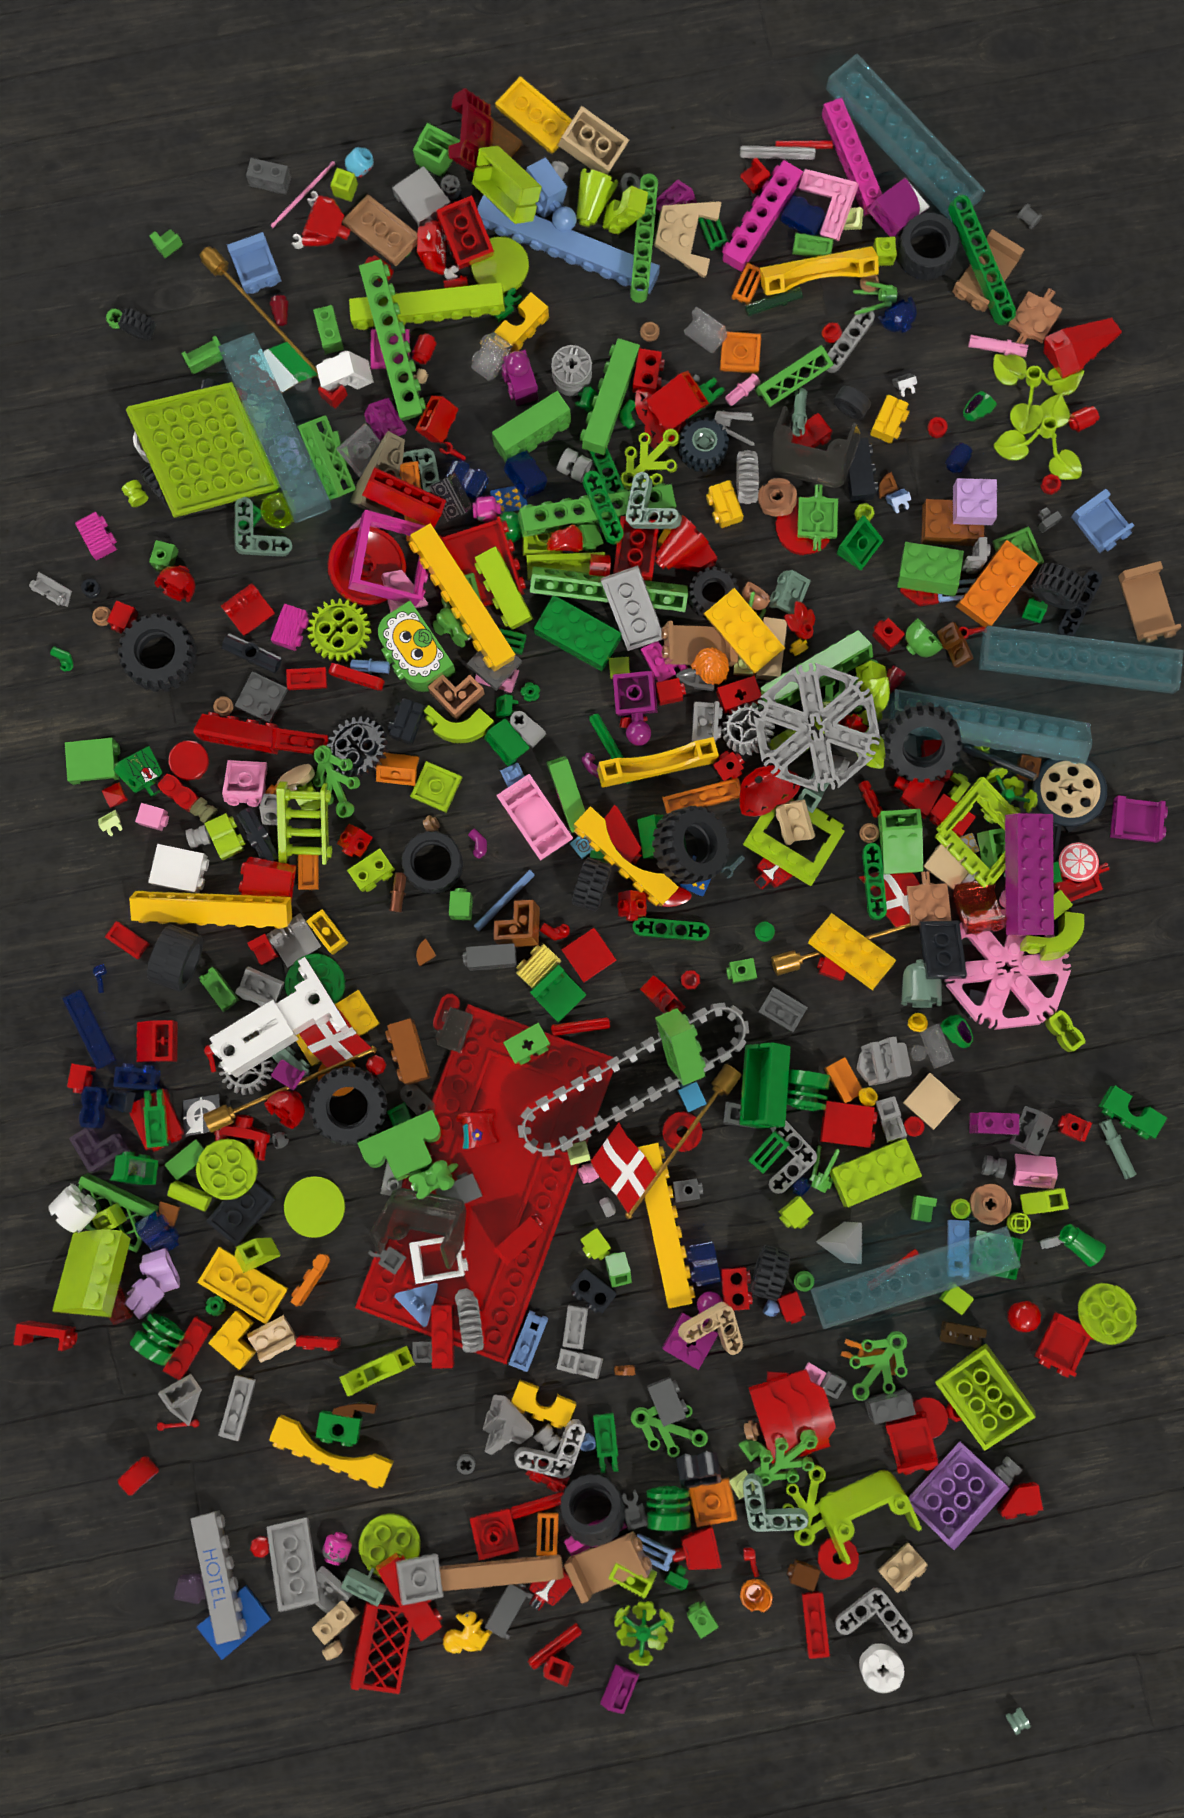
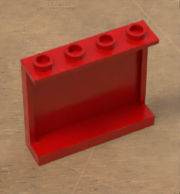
[439,516,526,607]

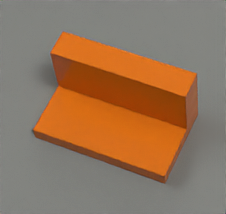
[376,753,419,786]
[824,1057,862,1103]

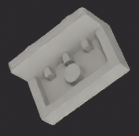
[961,537,990,574]
[691,701,722,742]
[235,966,285,1007]
[316,1566,352,1614]

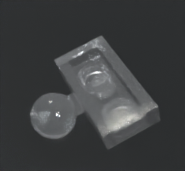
[911,1024,954,1069]

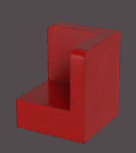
[741,158,770,194]
[318,385,348,409]
[589,554,611,577]
[247,934,279,965]

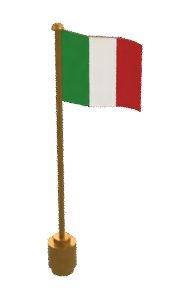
[200,246,319,400]

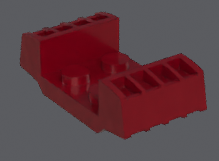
[448,88,494,173]

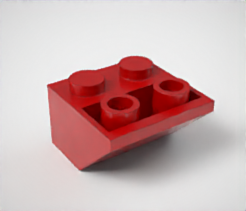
[137,1020,178,1062]

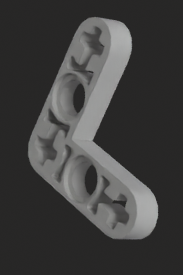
[769,1121,817,1194]
[514,1419,585,1478]
[835,1588,912,1643]

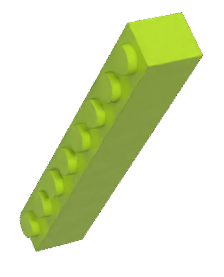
[349,282,505,330]

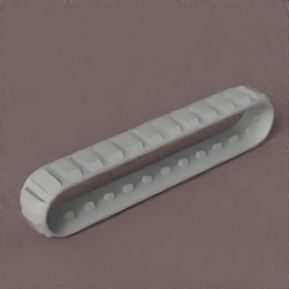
[517,1003,749,1157]

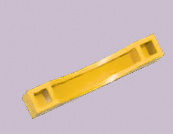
[760,246,879,296]
[597,737,719,788]
[573,806,679,906]
[269,1415,394,1488]

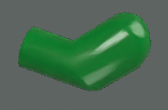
[620,399,636,429]
[50,646,74,672]

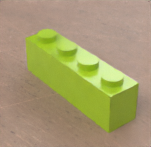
[474,546,533,629]

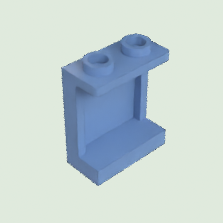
[227,232,281,294]
[1071,489,1135,553]

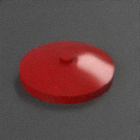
[328,527,406,606]

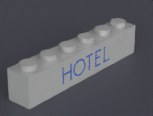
[191,1510,247,1645]

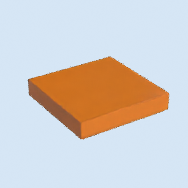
[720,331,761,373]
[689,1477,738,1527]

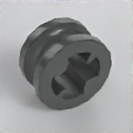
[457,1454,475,1475]

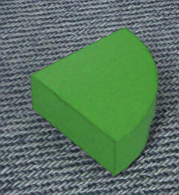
[738,1440,767,1462]

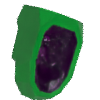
[963,391,997,421]
[940,1015,973,1048]

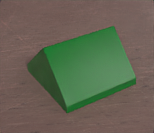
[837,515,884,570]

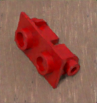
[526,1460,569,1492]

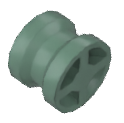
[1006,1708,1031,1735]

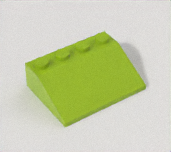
[52,1229,131,1317]
[935,1343,1036,1451]

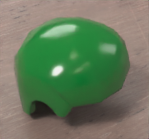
[496,511,522,542]

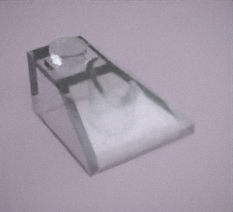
[336,423,381,478]

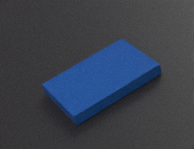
[197,1585,271,1660]

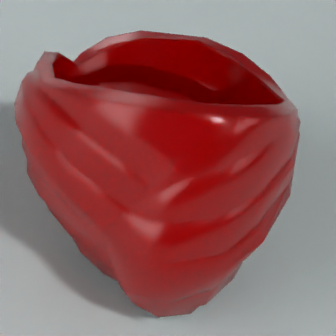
[547,525,583,552]

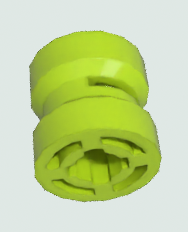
[122,480,148,507]
[1006,1213,1031,1234]

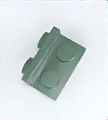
[769,570,811,614]

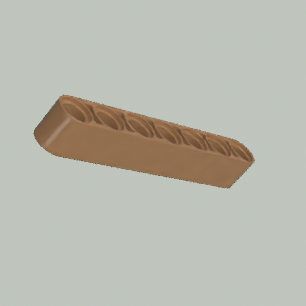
[439,1555,564,1591]

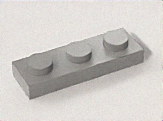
[219,1375,256,1441]

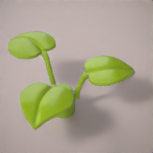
[994,354,1084,434]
[994,394,1082,480]
[814,677,890,769]

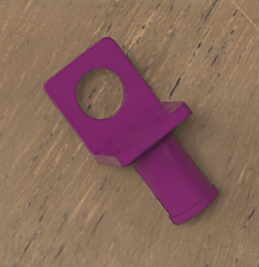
[271,1060,306,1090]

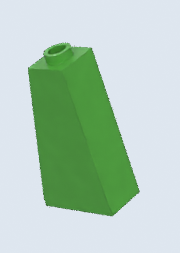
[546,756,585,833]

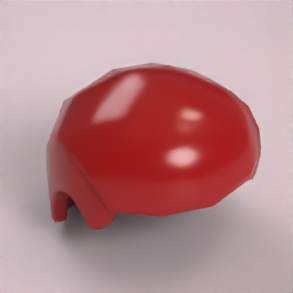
[1008,1301,1041,1332]

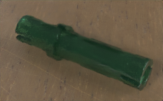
[745,286,803,317]

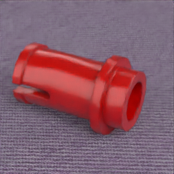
[444,275,468,288]

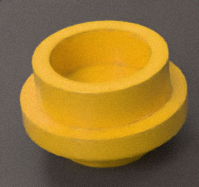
[789,639,808,656]
[908,1013,928,1032]
[858,1087,878,1107]

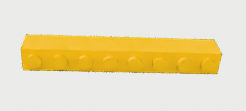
[409,523,515,671]
[129,891,292,929]
[637,1143,695,1308]

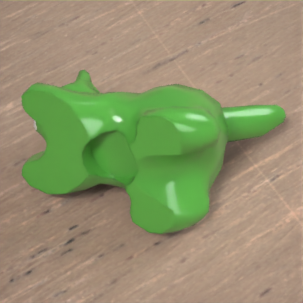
[433,596,472,647]
[409,1160,458,1199]

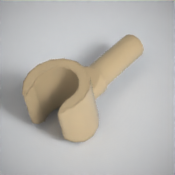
[400,369,428,384]

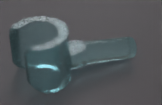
[721,855,745,878]

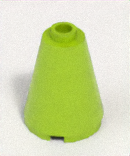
[576,169,618,227]

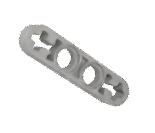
[824,308,874,373]

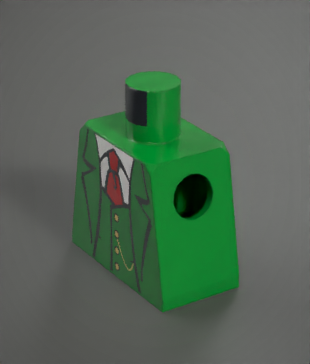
[113,746,162,797]

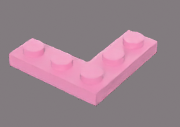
[799,169,859,241]

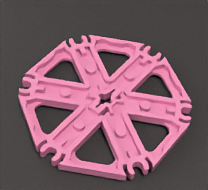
[944,909,1071,1030]

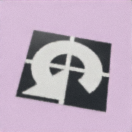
[183,1094,220,1136]

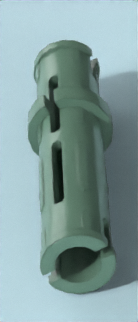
[792,388,807,436]
[1099,1119,1137,1179]

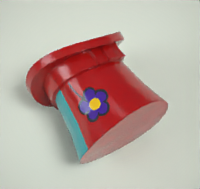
[456,1108,499,1149]

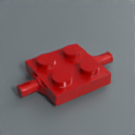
[1054,863,1109,902]

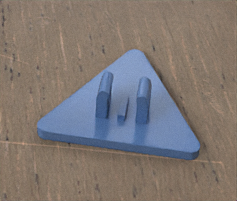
[395,1283,438,1327]

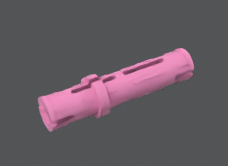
[968,335,1028,357]

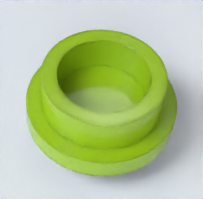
[951,1199,971,1219]

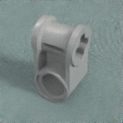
[510,711,546,748]

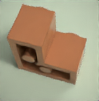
[428,675,485,720]

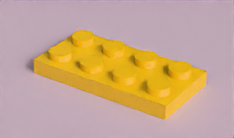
[495,77,572,154]
[704,588,785,674]
[808,913,896,990]
[296,990,380,1066]
[197,1247,288,1324]

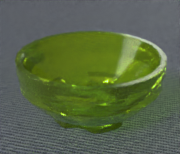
[261,493,296,528]

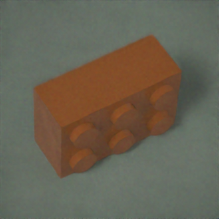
[922,499,984,546]
[385,1018,431,1085]

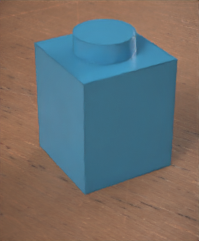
[678,1082,707,1112]

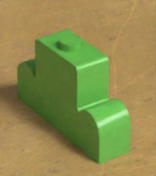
[358,1110,441,1181]

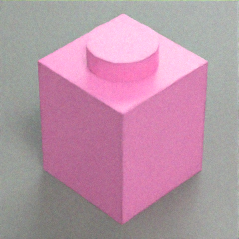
[135,803,169,831]

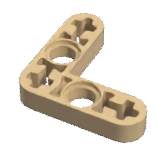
[678,1302,743,1355]

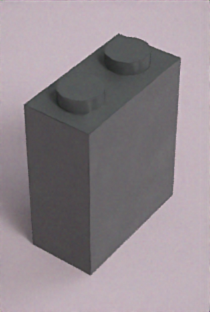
[463,944,517,971]
[864,1388,915,1424]

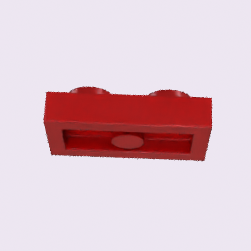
[286,667,327,690]

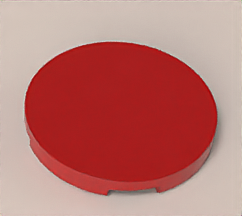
[776,497,831,555]

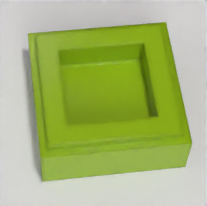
[609,657,630,679]

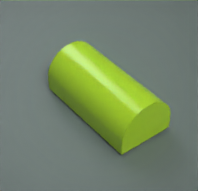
[167,1180,213,1212]

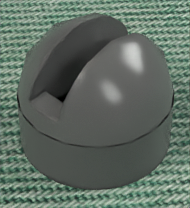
[272,1132,289,1149]

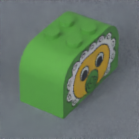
[378,601,456,692]

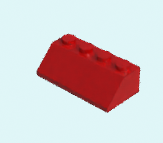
[193,712,278,754]

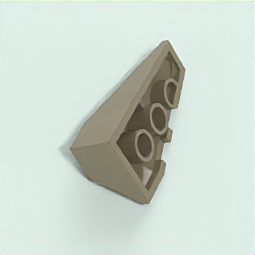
[350,431,405,517]

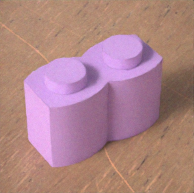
[140,1248,180,1293]

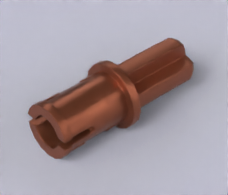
[389,872,406,912]

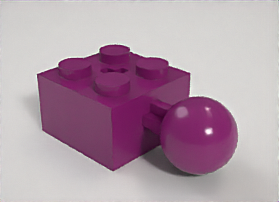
[501,350,538,406]
[613,671,658,746]
[662,1292,723,1370]

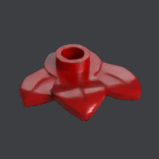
[784,601,815,640]

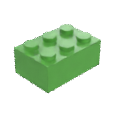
[897,542,964,596]
[655,1009,706,1086]

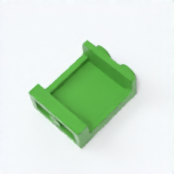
[65,738,120,785]

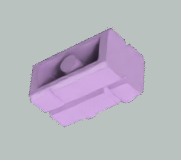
[125,1278,164,1319]

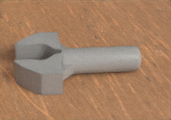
[1040,1235,1063,1249]

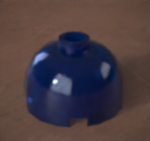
[877,296,917,333]

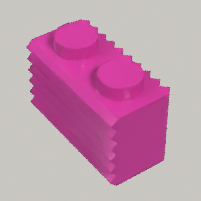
[75,512,117,560]
[271,604,310,651]

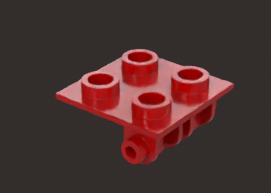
[221,583,275,636]

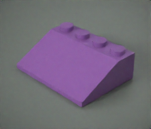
[909,1442,1009,1550]

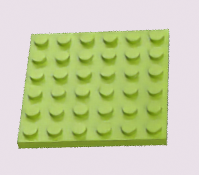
[126,382,279,518]

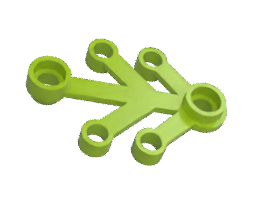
[620,429,680,490]
[782,1465,833,1546]

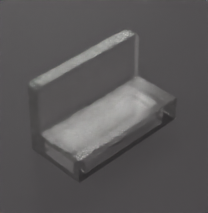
[684,307,727,353]

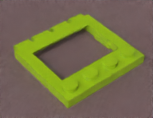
[935,777,1017,888]
[743,794,845,886]

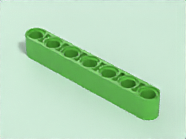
[630,174,658,303]

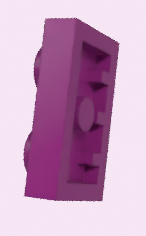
[655,180,697,214]
[364,398,407,443]

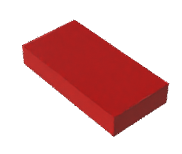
[105,921,150,960]

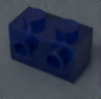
[503,450,547,499]
[113,1063,161,1090]

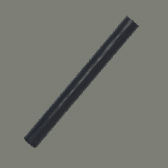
[963,745,1037,781]

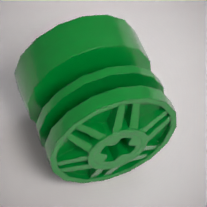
[787,1069,831,1111]
[130,1312,185,1366]
[646,1486,690,1531]

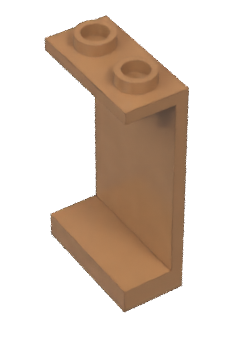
[952,229,1025,312]
[1118,561,1181,643]
[661,621,738,666]
[564,1531,652,1603]

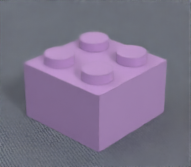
[953,478,997,525]

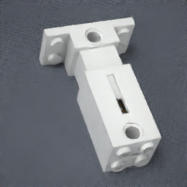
[210,957,350,1078]

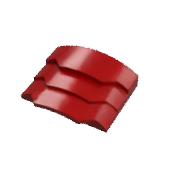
[748,1369,836,1465]

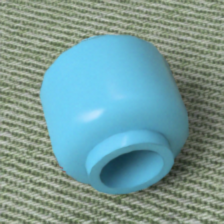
[345,147,373,177]

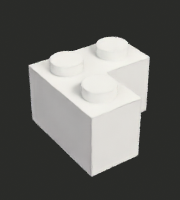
[316,351,373,392]

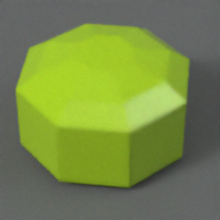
[854,503,875,522]

